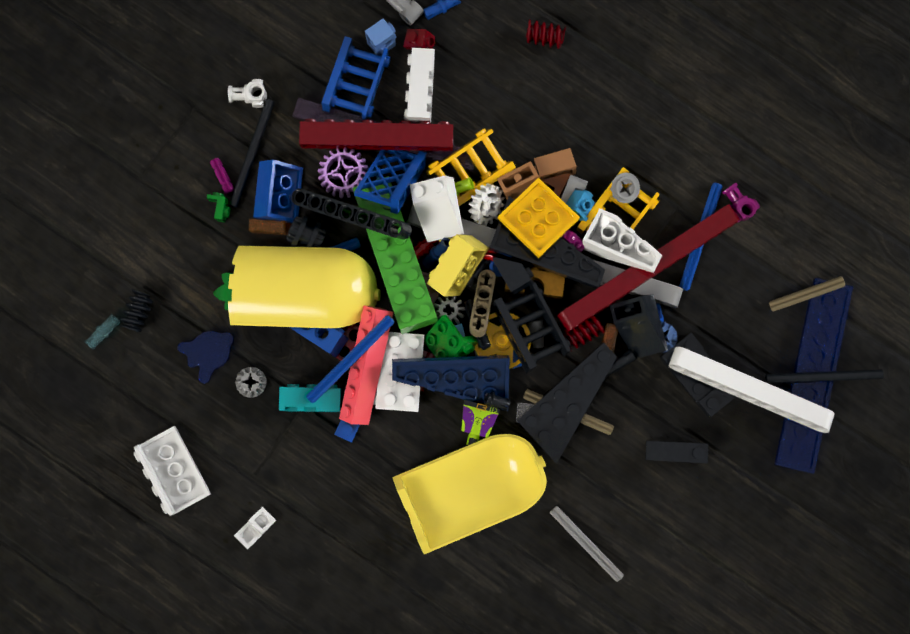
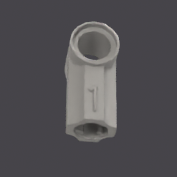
[386,0,424,26]

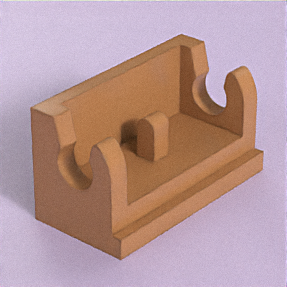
[534,148,576,181]

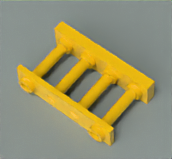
[426,128,516,206]
[576,167,660,235]

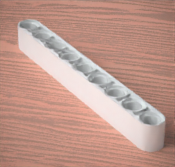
[669,347,835,433]

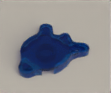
[178,331,234,384]

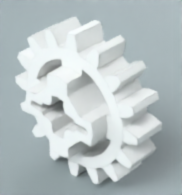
[468,183,505,226]

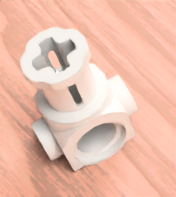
[228,79,267,108]

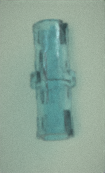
[84,314,121,350]

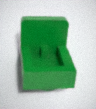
[207,192,230,223]

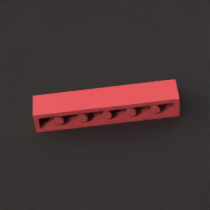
[339,305,394,425]

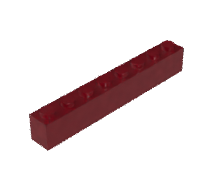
[299,119,453,151]

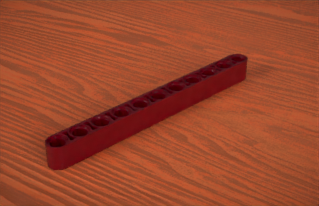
[557,204,740,332]

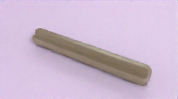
[769,276,845,312]

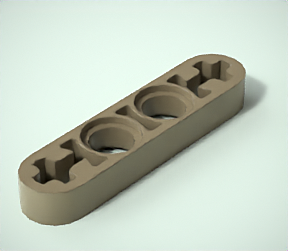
[469,270,496,337]

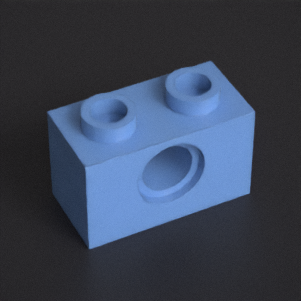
[365,18,397,56]

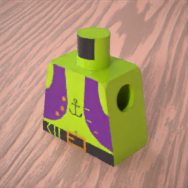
[461,400,500,445]

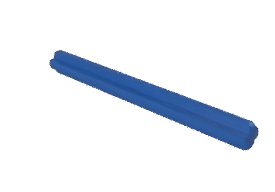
[679,183,723,291]
[306,315,395,403]

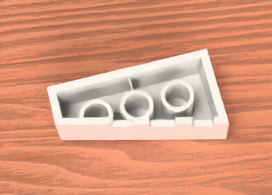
[404,48,435,124]

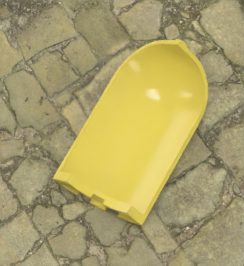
[228,246,381,328]
[392,434,547,554]

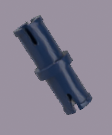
[421,238,450,269]

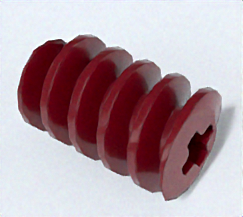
[526,19,566,49]
[561,316,605,352]

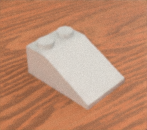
[409,176,464,242]

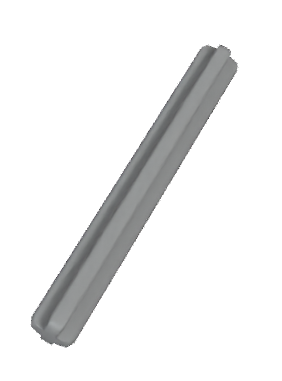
[550,506,624,582]

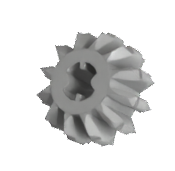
[433,296,465,324]

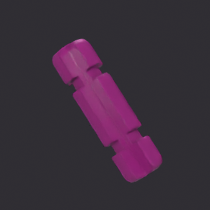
[210,158,234,194]

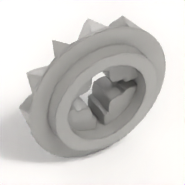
[610,172,640,203]
[235,367,267,398]

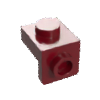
[403,29,435,50]

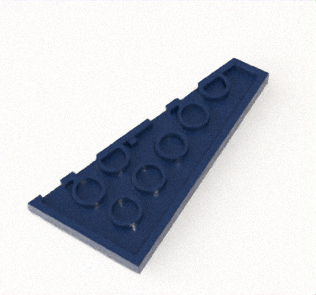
[392,355,510,411]

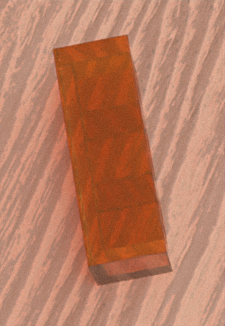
[249,219,287,235]
[602,323,618,352]

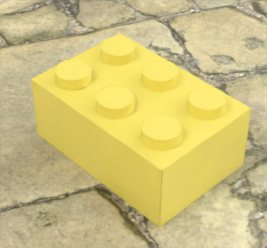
[427,234,489,297]

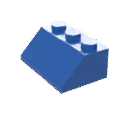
[253,159,303,223]

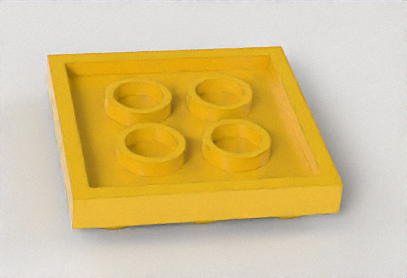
[497,178,580,258]

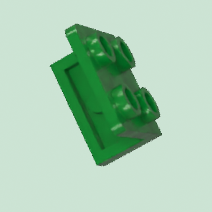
[424,315,478,358]

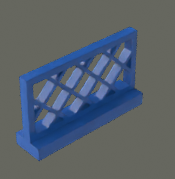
[354,150,427,214]

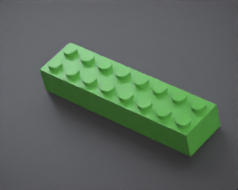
[352,176,438,334]

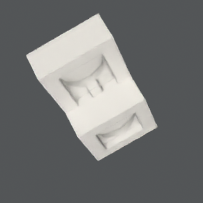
[234,507,276,550]

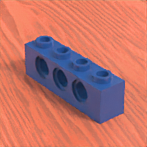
[289,327,349,358]

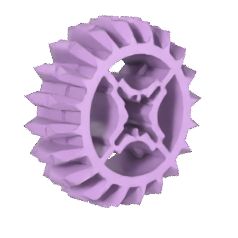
[318,147,369,198]

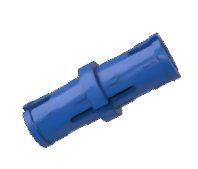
[423,0,461,20]

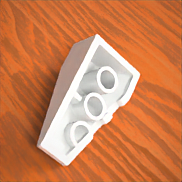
[583,208,662,273]

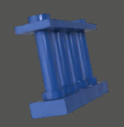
[321,36,391,121]

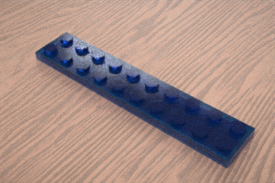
[774,278,853,474]

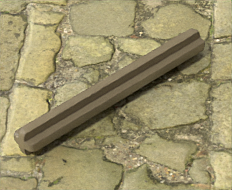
[523,389,614,435]

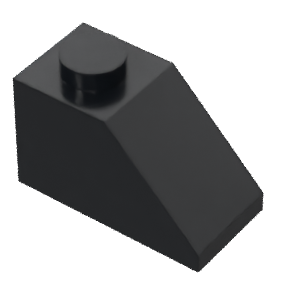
[492,257,534,295]

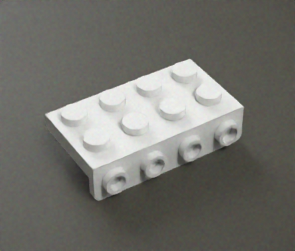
[373,332,424,412]
[133,426,211,516]

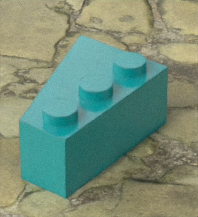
[279,384,342,412]

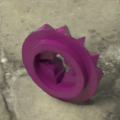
[562,230,584,252]

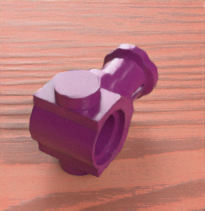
[722,183,760,223]

